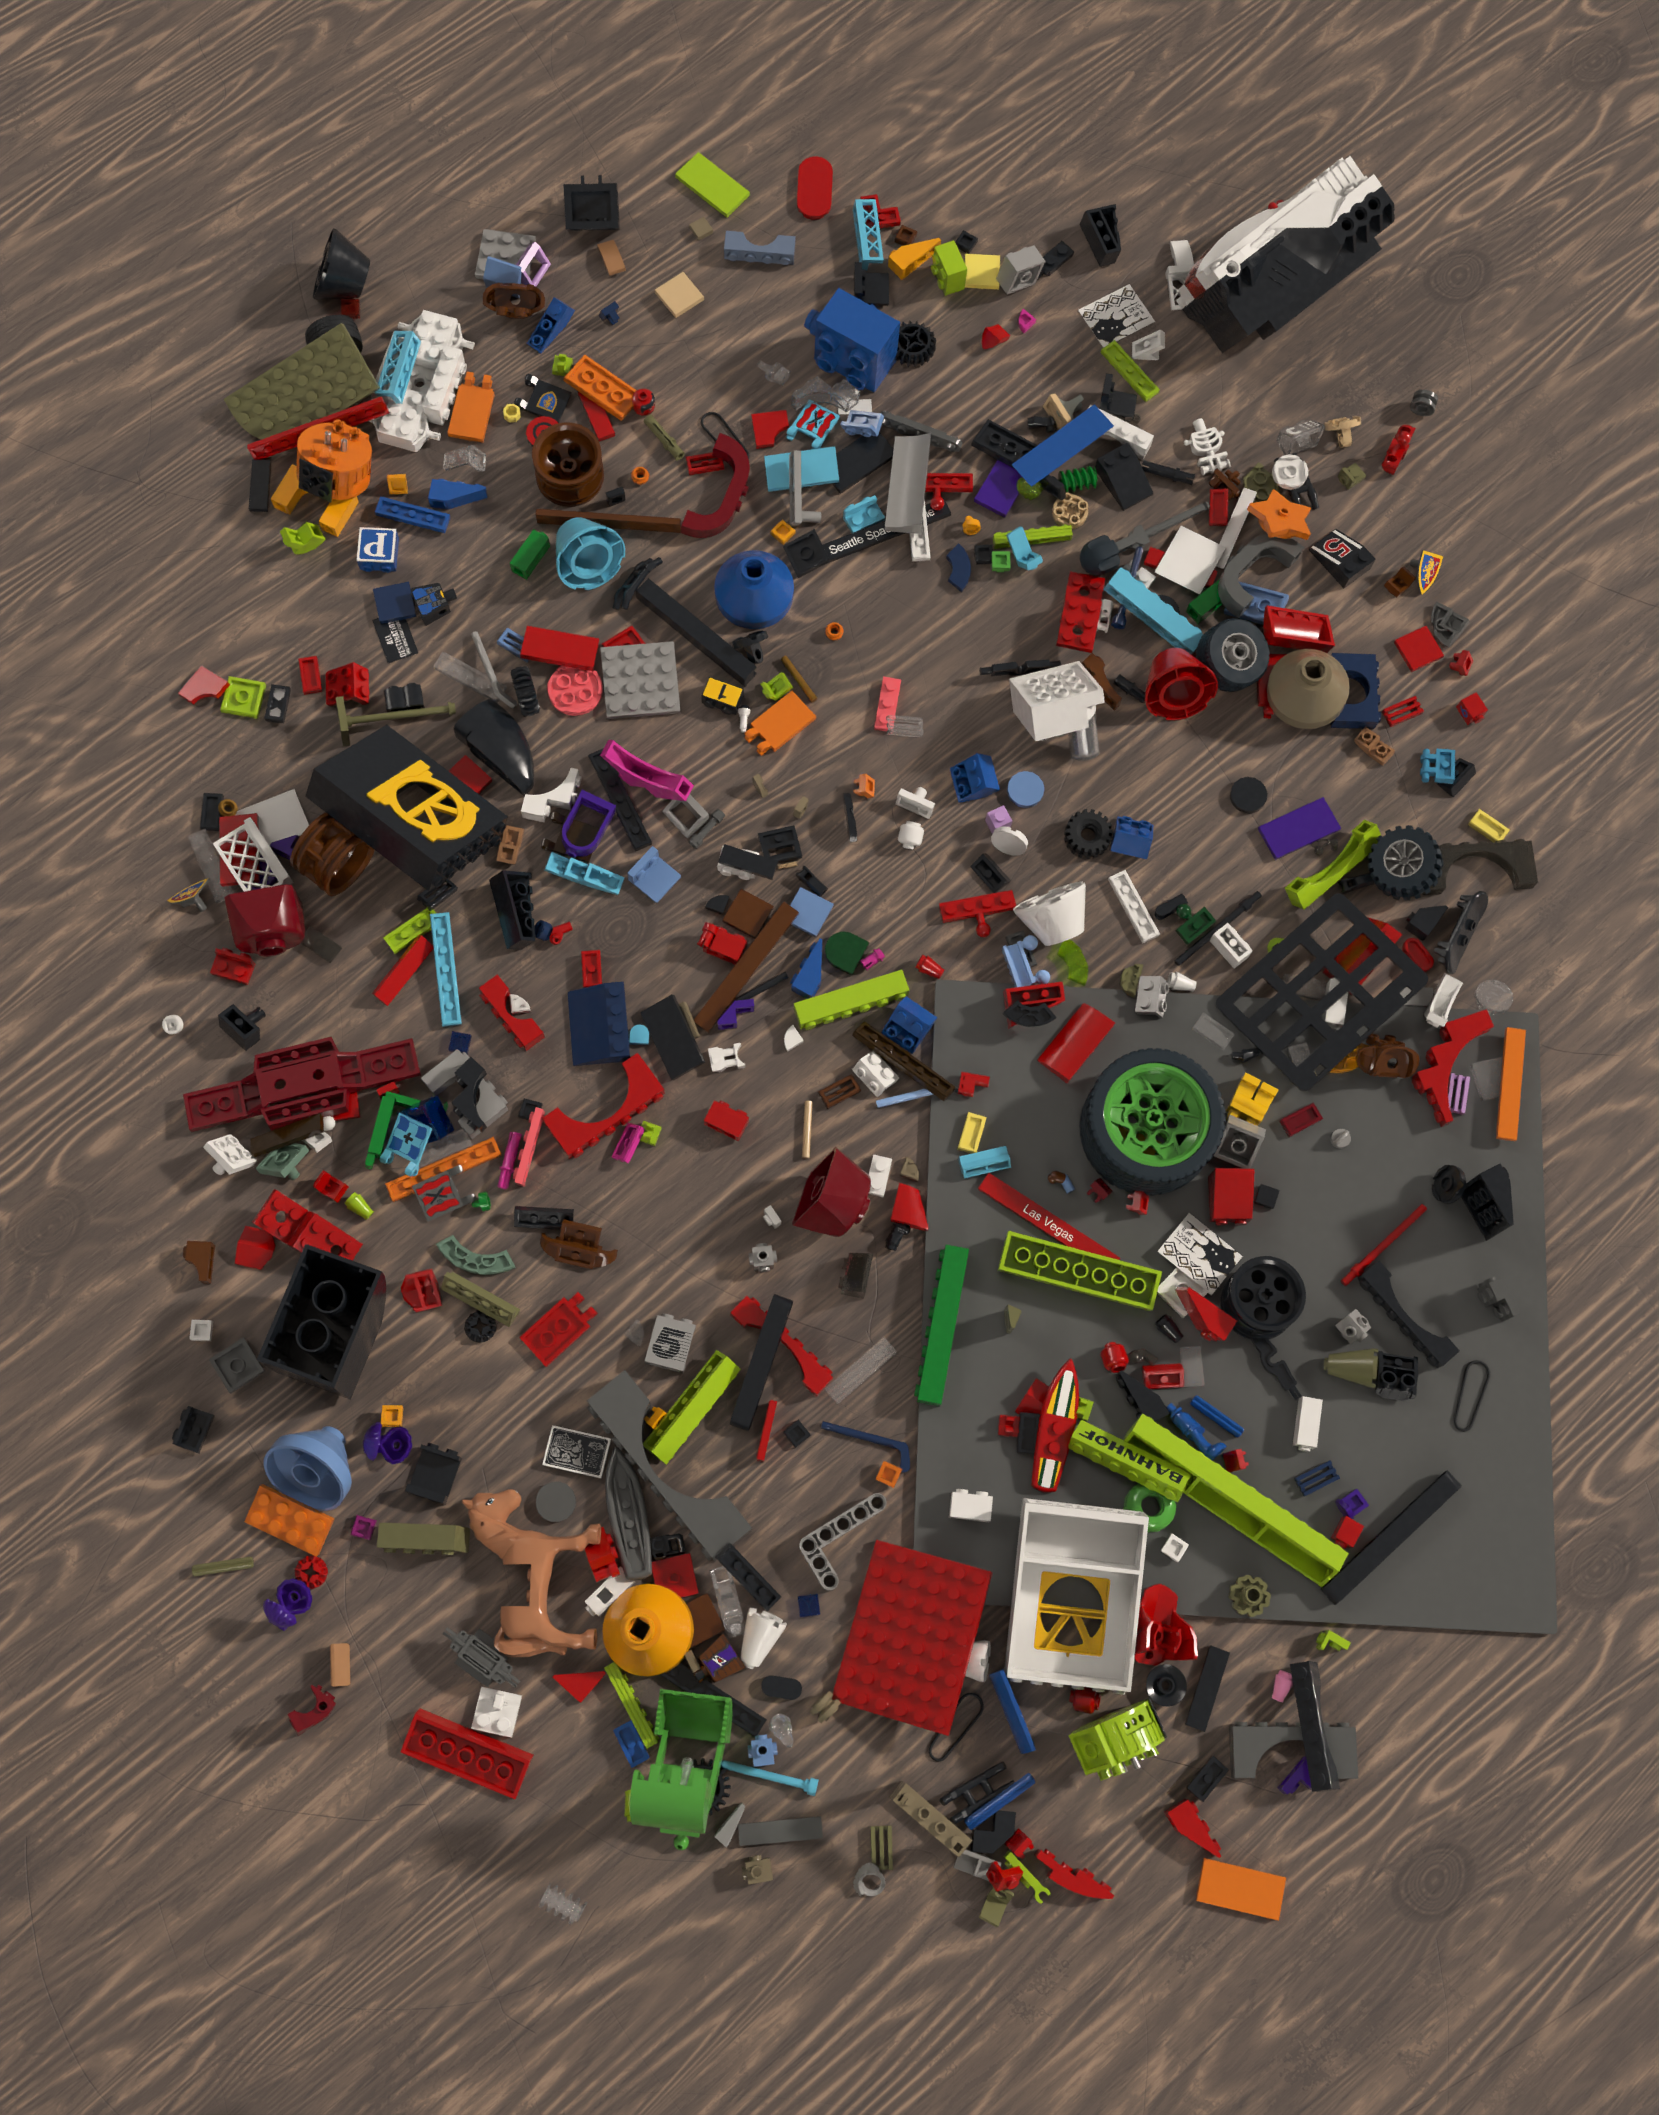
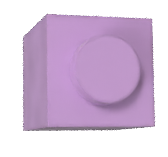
[985,805,1012,834]

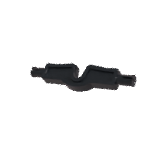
[979,659,1061,676]
[1251,1339,1302,1400]

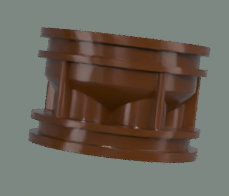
[532,422,604,507]
[290,812,375,896]

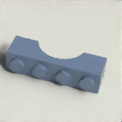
[724,231,796,265]

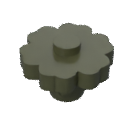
[1228,1575,1271,1617]

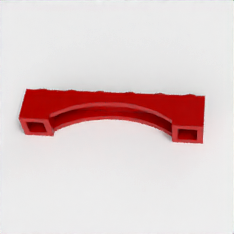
[730,1296,833,1397]

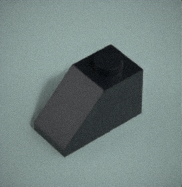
[1405,905,1449,941]

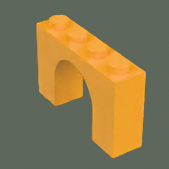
[271,464,359,537]

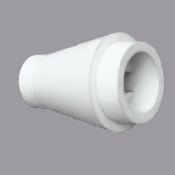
[1167,972,1196,992]

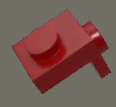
[313,1170,349,1203]
[986,1861,1023,1892]

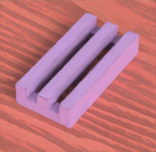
[1448,1073,1470,1115]

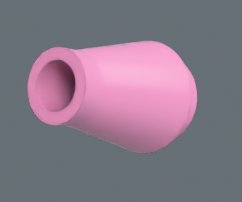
[1272,1670,1293,1703]

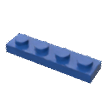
[375,496,450,533]

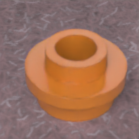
[631,467,649,485]
[825,622,844,640]

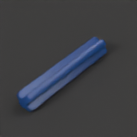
[1190,1395,1244,1437]

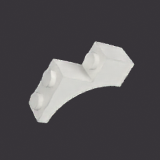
[521,768,582,822]
[1424,973,1463,1028]

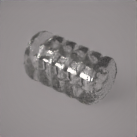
[539,1883,588,1925]

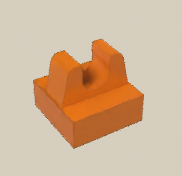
[853,774,875,798]

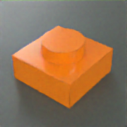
[876,1461,902,1488]

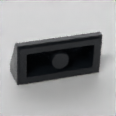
[1437,758,1476,797]
[970,853,1011,893]

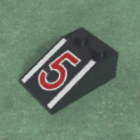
[1309,529,1376,589]

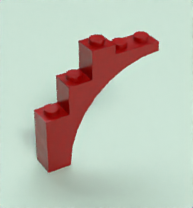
[1412,1009,1494,1127]

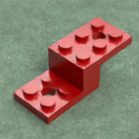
[1056,571,1105,653]
[252,1189,363,1261]

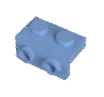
[840,410,884,437]

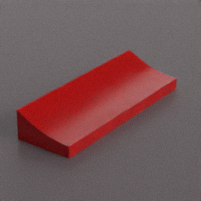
[400,1708,534,1799]

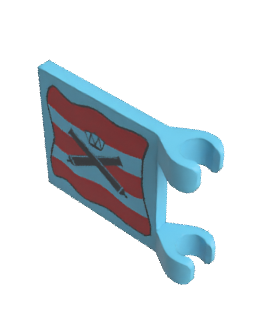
[786,400,840,450]

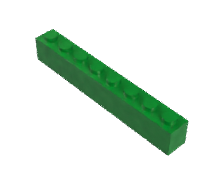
[914,1244,969,1406]

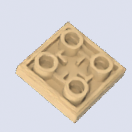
[655,272,704,318]

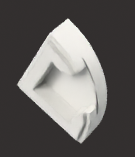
[510,994,531,1014]
[784,1025,803,1052]

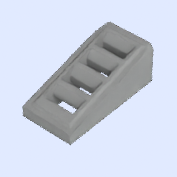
[714,1803,745,1848]

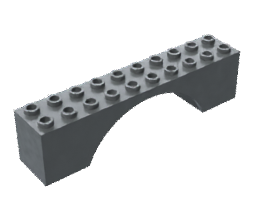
[587,1370,752,1562]

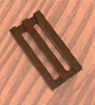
[818,1074,861,1109]

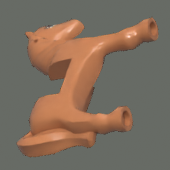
[462,1489,601,1658]

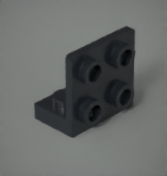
[854,262,889,306]
[1099,373,1137,418]

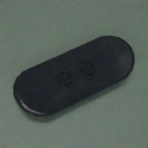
[1434,891,1488,974]

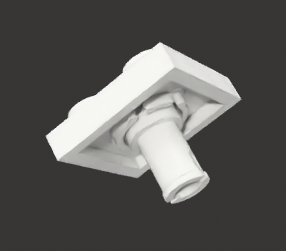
[203,1134,257,1175]

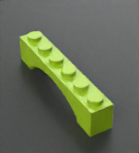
[1285,820,1381,910]

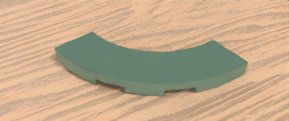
[436,1235,516,1275]

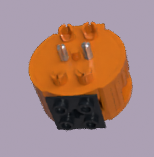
[296,420,372,503]

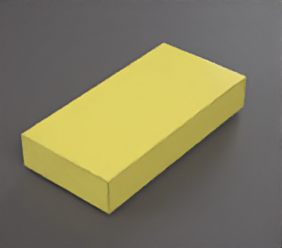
[1468,809,1510,846]
[957,1112,987,1154]

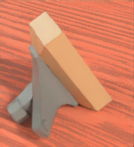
[1043,394,1084,430]

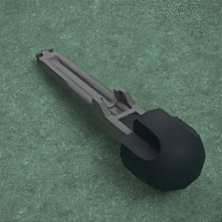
[1079,501,1210,575]

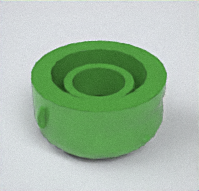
[1123,1483,1176,1533]

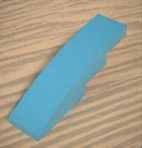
[544,852,625,895]

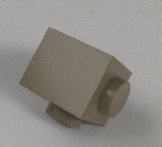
[742,1855,773,1885]

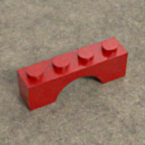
[479,974,545,1051]

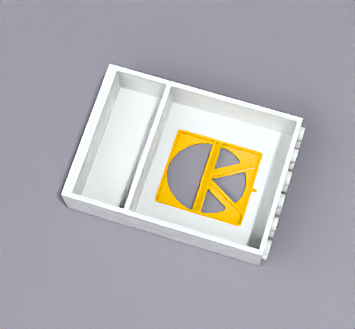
[1004,1498,1149,1695]

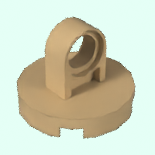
[1324,416,1361,448]

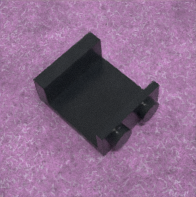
[405,1443,462,1505]

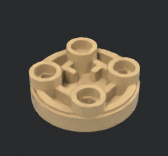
[1052,492,1088,529]

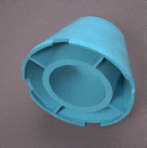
[556,517,625,590]

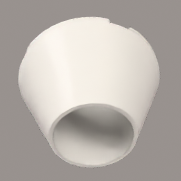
[1013,881,1086,946]

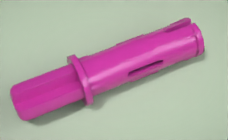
[497,1132,522,1190]

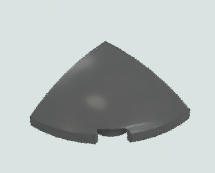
[1431,602,1470,648]

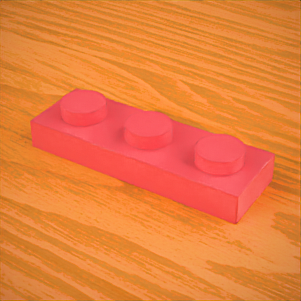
[874,676,901,733]

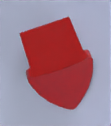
[982,324,1010,349]

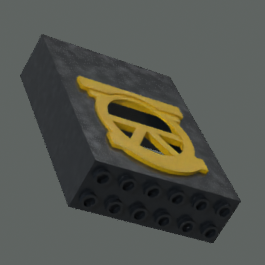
[305,725,508,891]

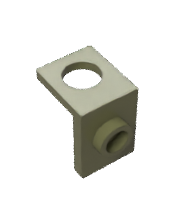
[979,1887,1014,1927]

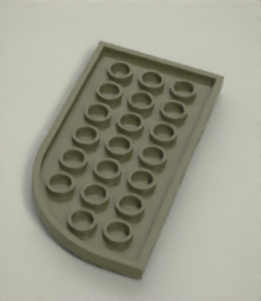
[224,323,381,440]

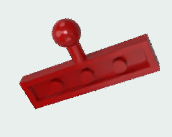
[925,473,973,510]
[939,890,1016,938]

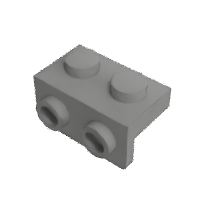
[1135,976,1169,1018]

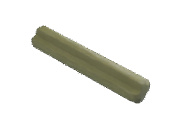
[192,1557,254,1576]

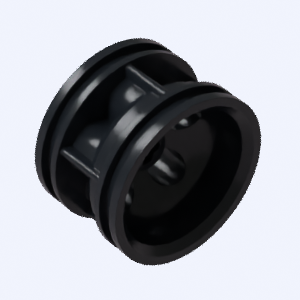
[1220,1256,1306,1341]

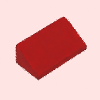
[1142,1363,1184,1389]

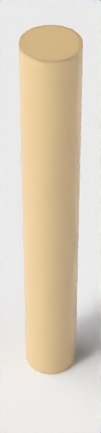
[802,1101,812,1159]

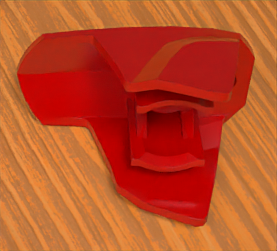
[1134,1583,1198,1666]

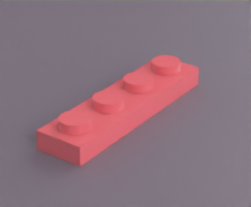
[513,1107,545,1187]

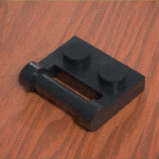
[758,825,802,862]

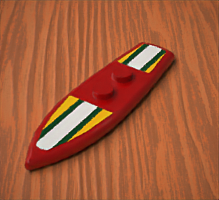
[1031,1359,1079,1493]

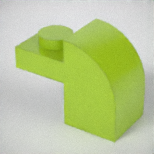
[280,522,326,554]

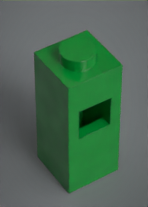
[510,529,550,580]
[1186,579,1223,624]

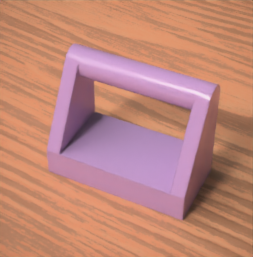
[516,242,551,287]

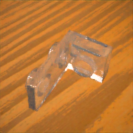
[443,445,486,472]

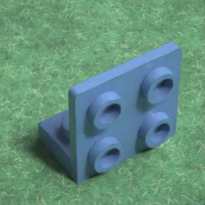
[627,846,681,903]

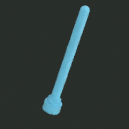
[721,1760,819,1796]

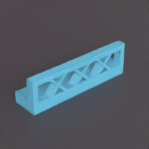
[853,199,884,270]
[375,331,421,404]

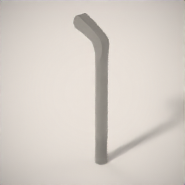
[471,631,517,708]

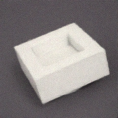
[763,1205,781,1229]
[190,1320,213,1341]
[1160,1533,1189,1562]

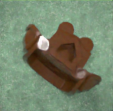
[483,283,545,319]
[1356,1034,1420,1078]

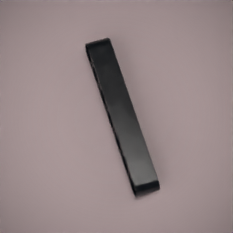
[730,1294,793,1431]

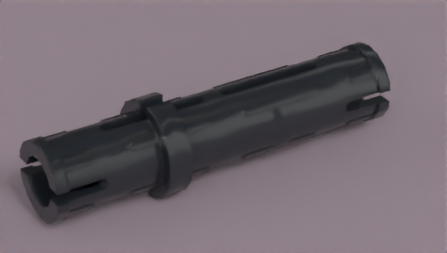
[1142,460,1195,486]

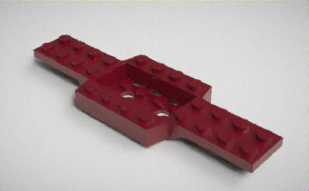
[183,1037,421,1132]

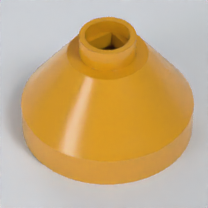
[603,1584,694,1676]

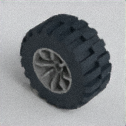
[1368,825,1443,901]

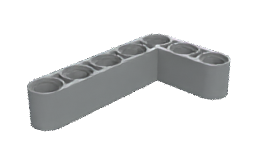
[799,1493,886,1591]

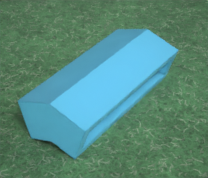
[958,1146,1011,1178]

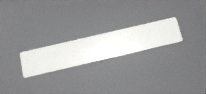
[1216,488,1257,569]

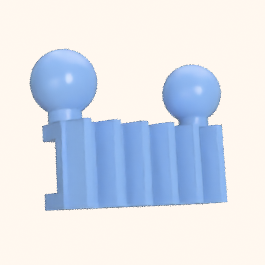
[1002,935,1050,988]

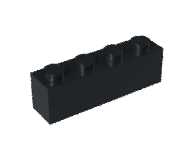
[489,870,536,950]

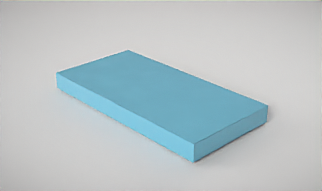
[764,446,839,492]

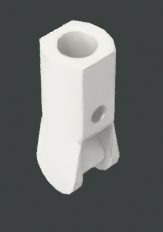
[1097,599,1113,633]

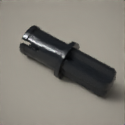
[1113,674,1145,703]

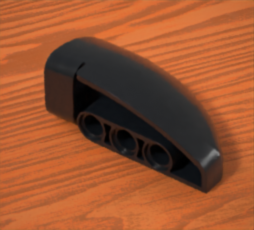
[453,698,534,797]

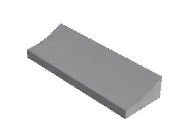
[885,433,931,534]

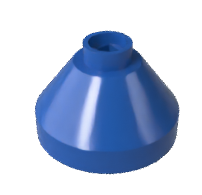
[714,550,794,629]

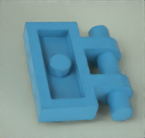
[1420,749,1455,784]

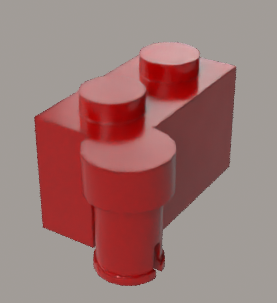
[697,922,747,965]
[585,1527,620,1582]

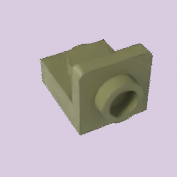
[1338,463,1366,490]

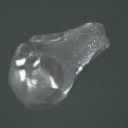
[769,1714,793,1748]

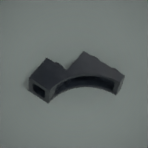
[451,1057,487,1133]

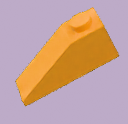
[888,238,941,280]

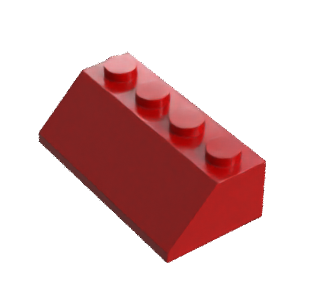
[1322,917,1402,996]

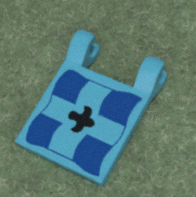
[379,1113,432,1176]

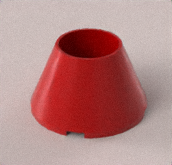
[1145,648,1218,720]

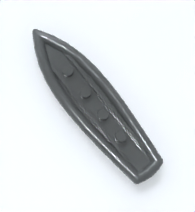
[605,1447,652,1580]

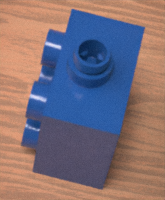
[804,288,900,393]

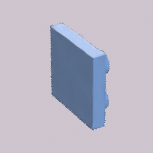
[790,887,834,937]

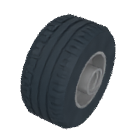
[1196,618,1270,692]

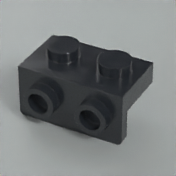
[172,1406,215,1454]

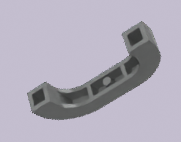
[1218,534,1305,618]

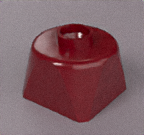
[224,884,305,957]
[792,1147,871,1237]

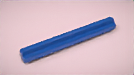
[965,1773,1036,1830]

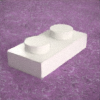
[869,1154,892,1197]

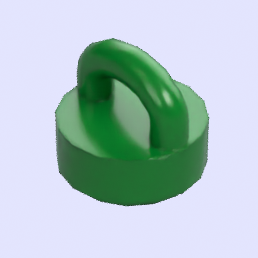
[471,1192,491,1212]

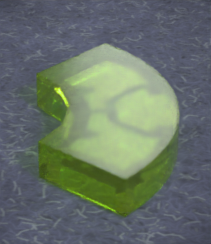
[1057,939,1088,986]

